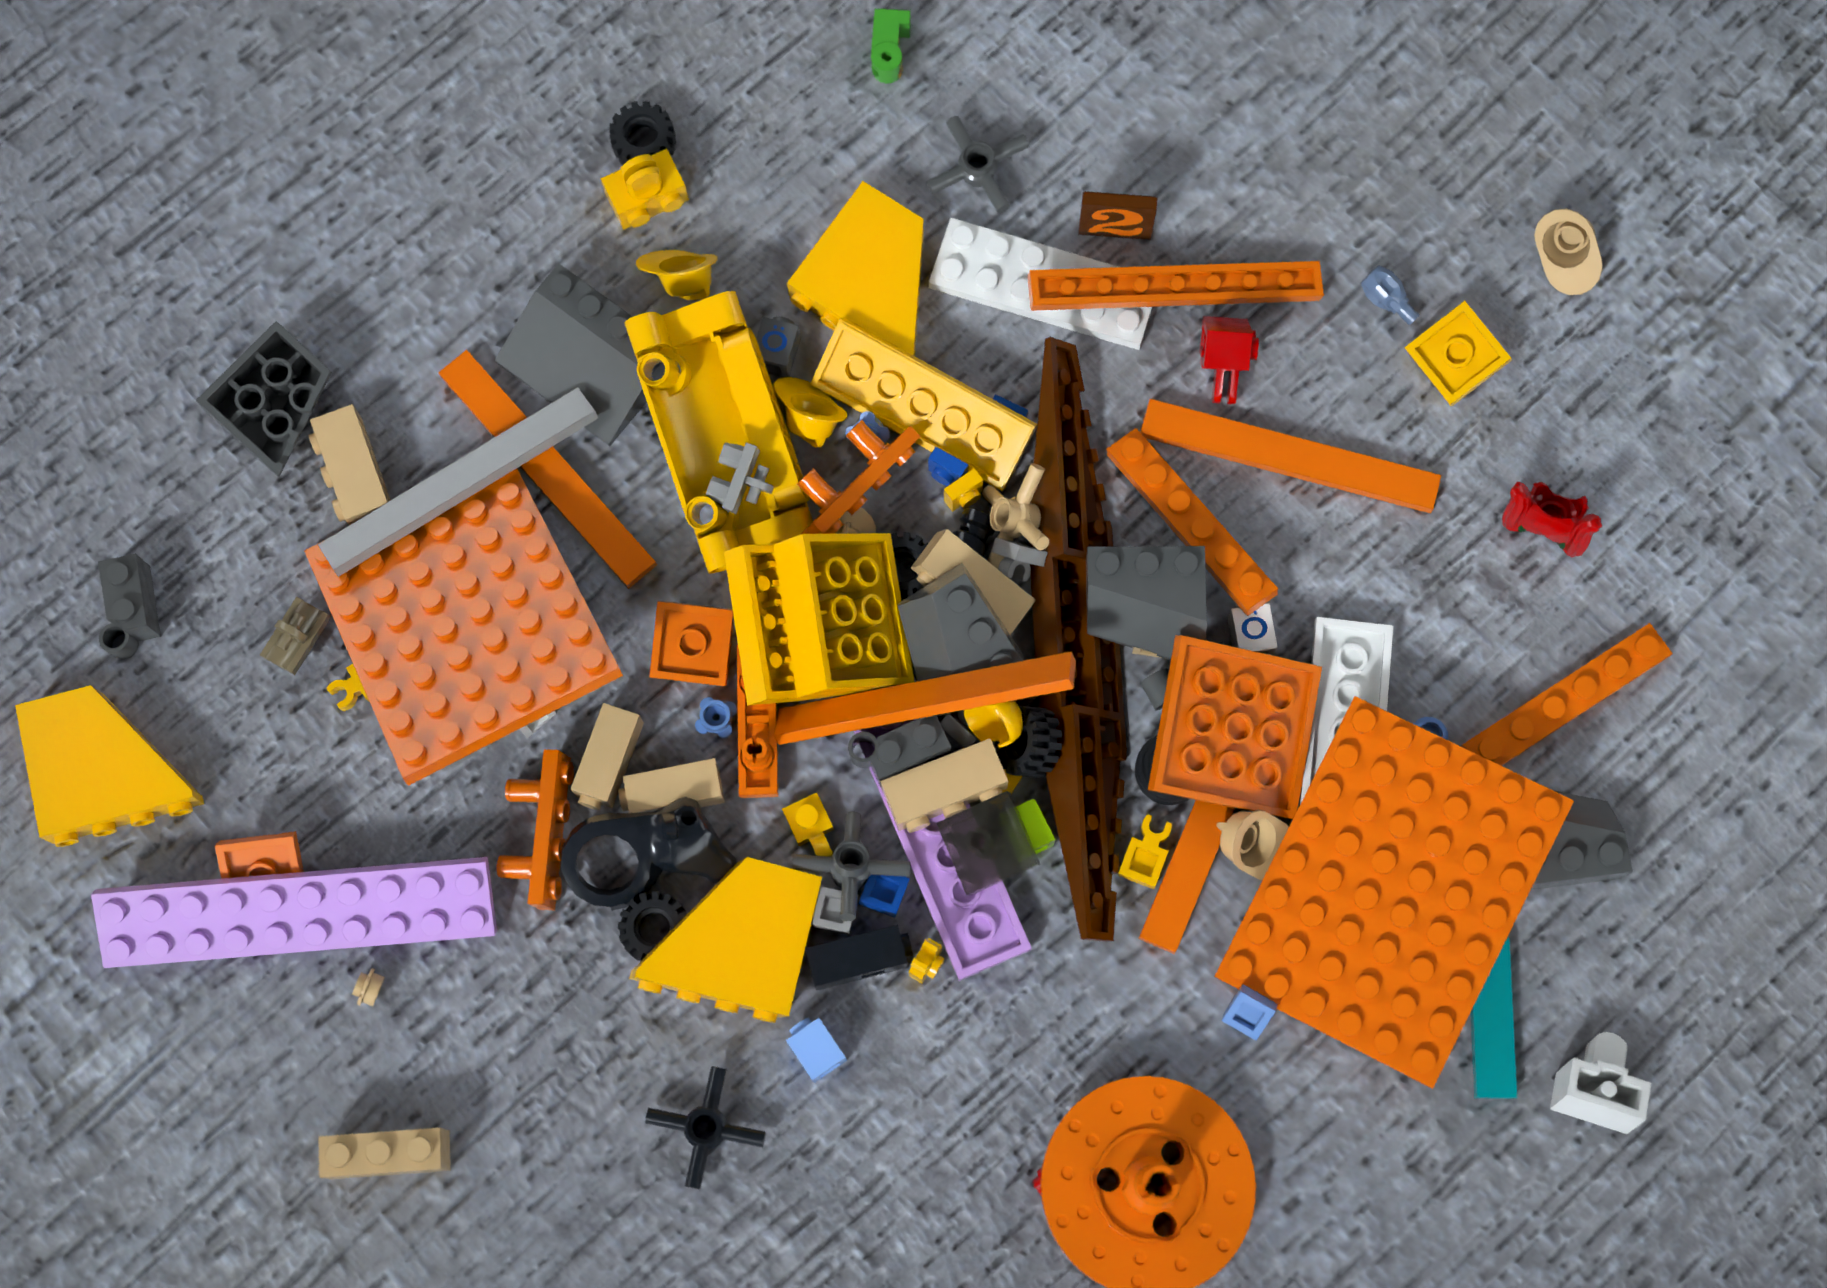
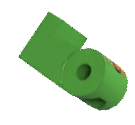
[871,9,911,84]

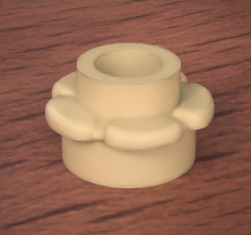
[352,968,385,1006]

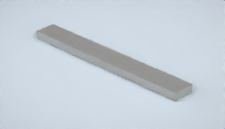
[318,387,598,577]

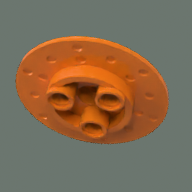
[1041,1076,1256,1288]

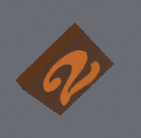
[1078,191,1157,240]

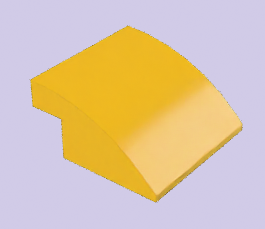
[724,533,915,705]

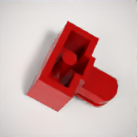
[1199,316,1259,405]

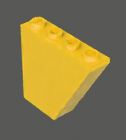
[787,181,924,356]
[15,685,204,847]
[629,857,822,1023]

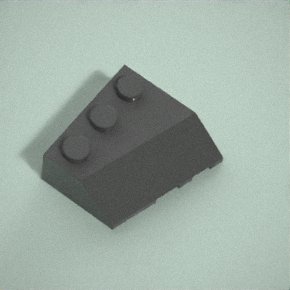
[196,321,332,477]
[1086,546,1207,660]
[897,563,1025,717]
[1531,791,1633,890]

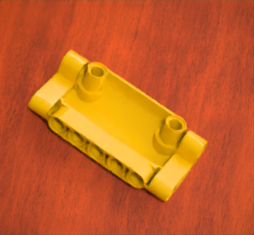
[624,291,813,574]

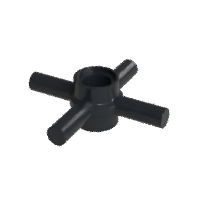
[645,1066,766,1190]

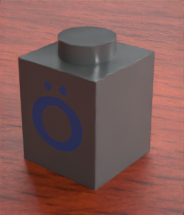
[756,316,801,378]

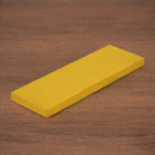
[810,317,1038,491]

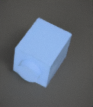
[786,1017,847,1083]

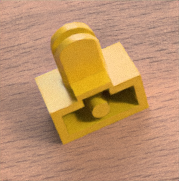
[600,149,689,230]

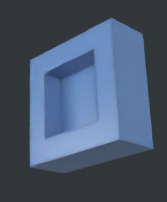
[1222,984,1278,1041]

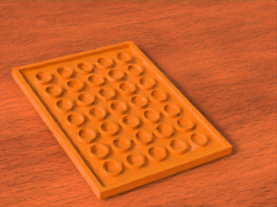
[304,468,623,786]
[1214,696,1574,1089]

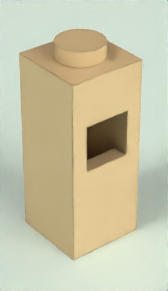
[571,703,644,811]
[618,758,725,813]

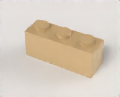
[309,404,391,525]
[911,529,1036,635]
[881,738,1008,833]
[319,1128,451,1179]

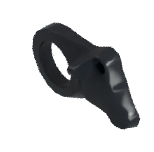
[561,797,738,911]

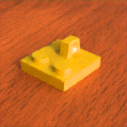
[1404,301,1512,407]

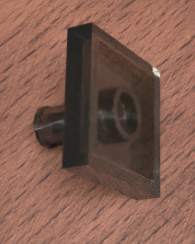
[936,791,1040,896]

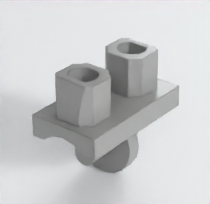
[706,442,774,515]

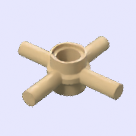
[982,463,1049,569]

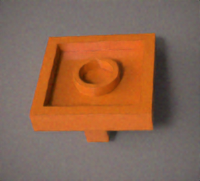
[649,601,734,686]
[215,831,304,879]

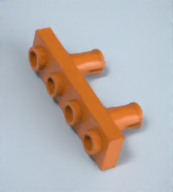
[797,420,921,534]
[737,645,779,798]
[496,749,574,910]

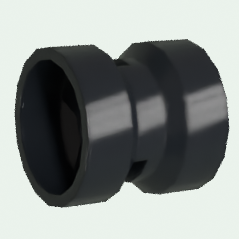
[953,508,995,557]

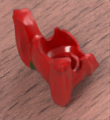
[1502,482,1603,557]

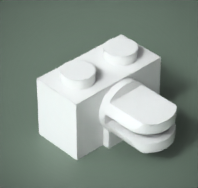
[1550,1032,1651,1134]

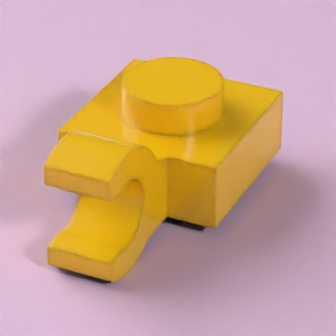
[782,793,834,857]

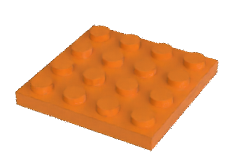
[1148,635,1322,819]

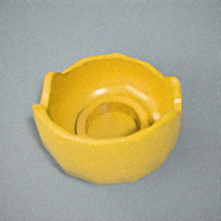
[964,700,1023,748]

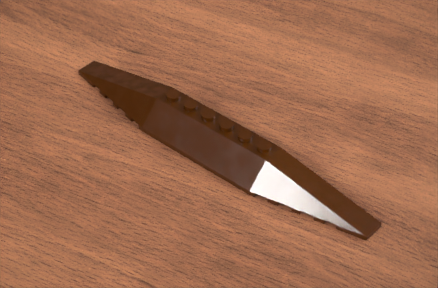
[1029,337,1127,942]

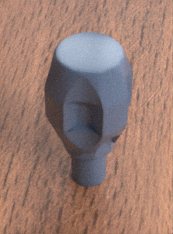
[1361,265,1420,325]

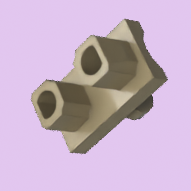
[260,597,331,675]

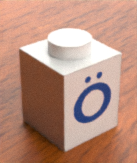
[1227,603,1278,656]

